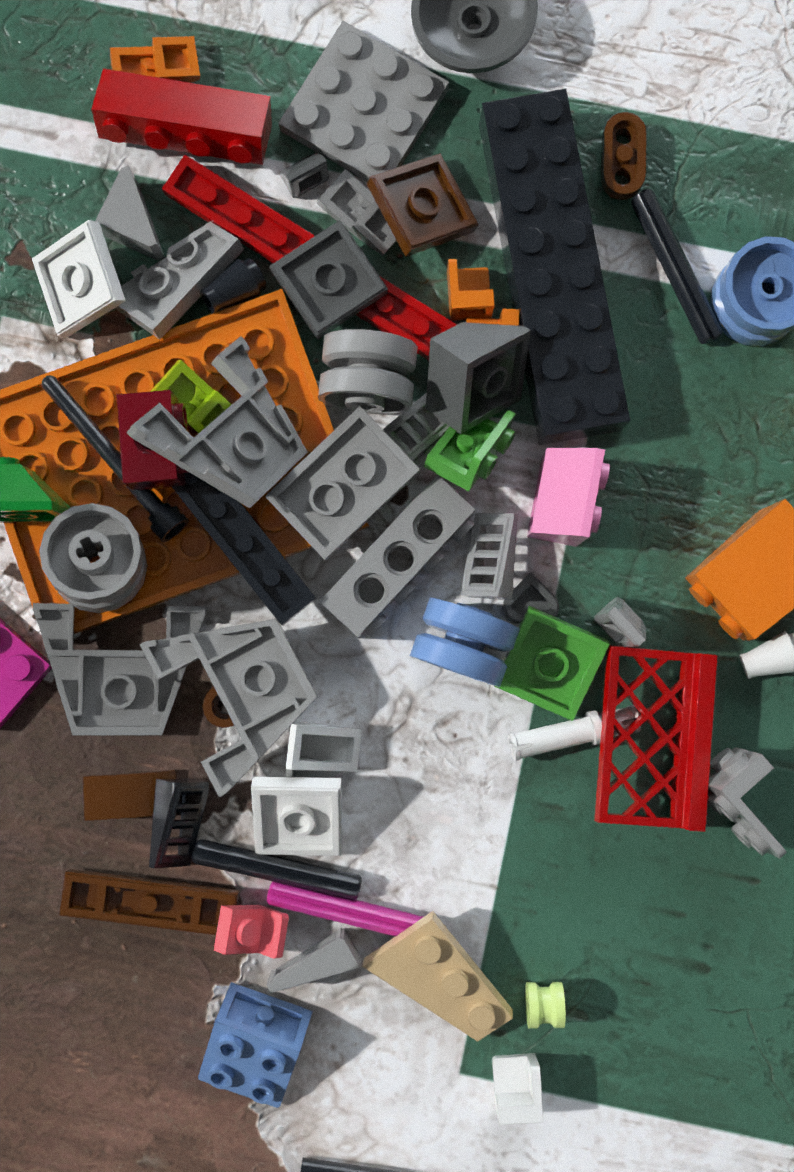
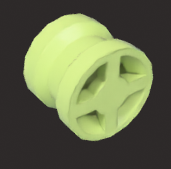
[525,982,566,1029]

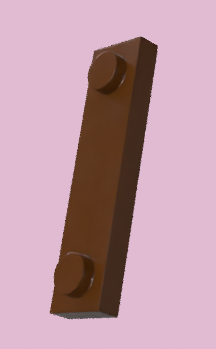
[59,869,240,935]

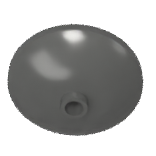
[411,0,538,73]

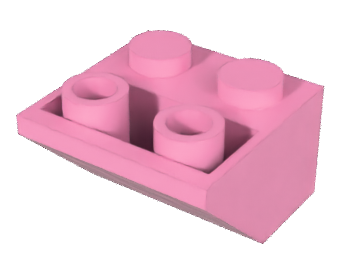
[527,448,610,547]

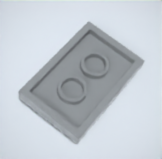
[265,406,421,560]

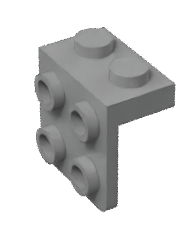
[707,747,787,859]

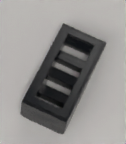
[149,778,209,869]

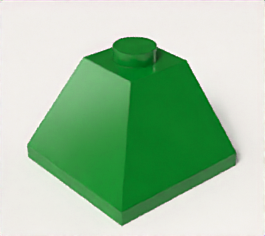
[0,457,71,523]

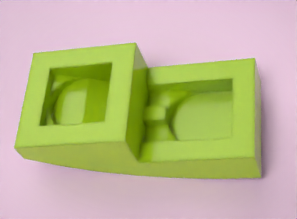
[151,360,232,434]

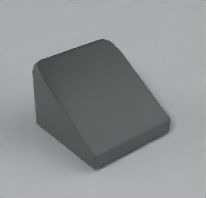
[280,153,329,198]

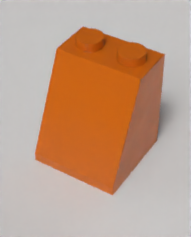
[685,499,794,640]

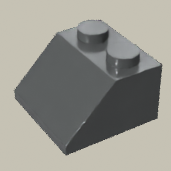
[426,322,531,434]

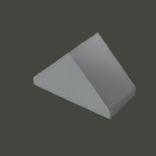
[95,166,165,261]

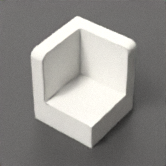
[492,1053,544,1125]

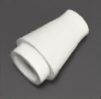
[739,631,794,679]

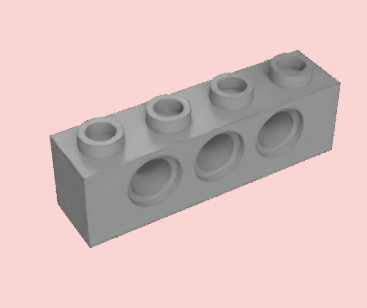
[319,475,476,638]

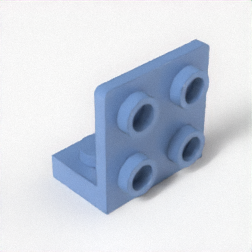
[198,982,313,1108]

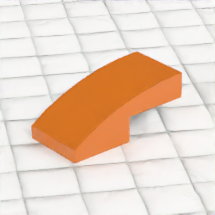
[110,36,200,83]

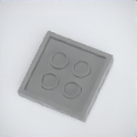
[278,21,449,182]

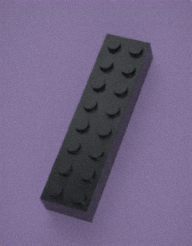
[479,88,630,445]

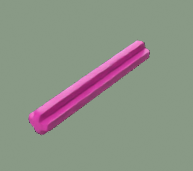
[267,881,423,936]

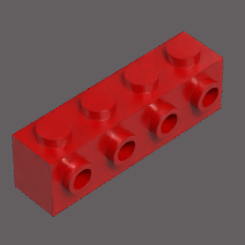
[91,69,272,165]

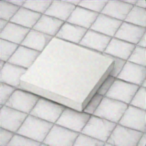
[32,220,126,337]
[251,777,342,856]

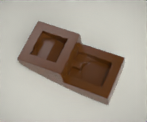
[83,770,178,821]

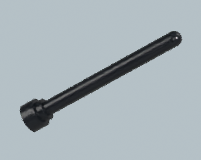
[41,375,189,542]

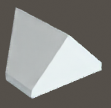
[286,721,362,778]

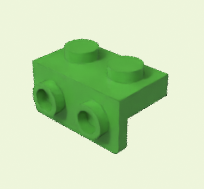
[424,410,516,491]

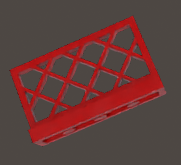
[594,646,717,832]

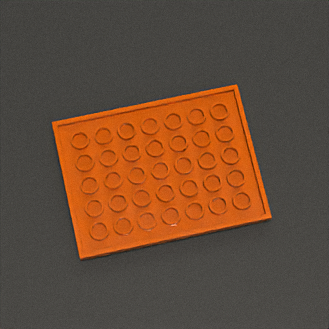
[0,289,369,634]

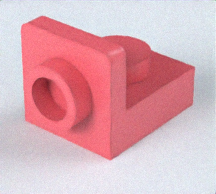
[214,905,289,959]

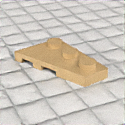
[362,911,513,1042]

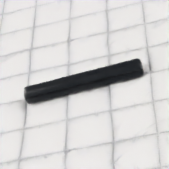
[631,189,723,344]
[192,839,362,900]

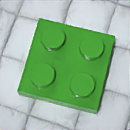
[494,606,610,721]

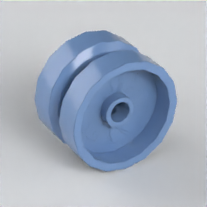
[710,236,794,346]
[410,597,520,687]

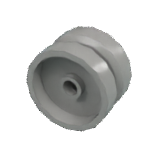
[318,329,418,414]
[39,503,148,613]

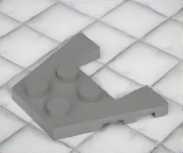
[127,336,307,508]
[33,603,206,735]
[140,619,318,797]

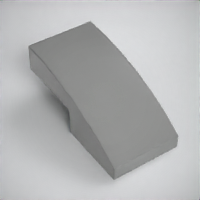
[317,169,396,256]

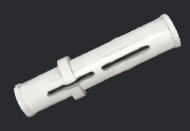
[508,705,641,761]

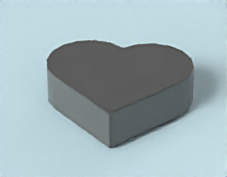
[502,572,559,624]

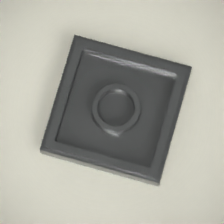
[269,219,388,339]

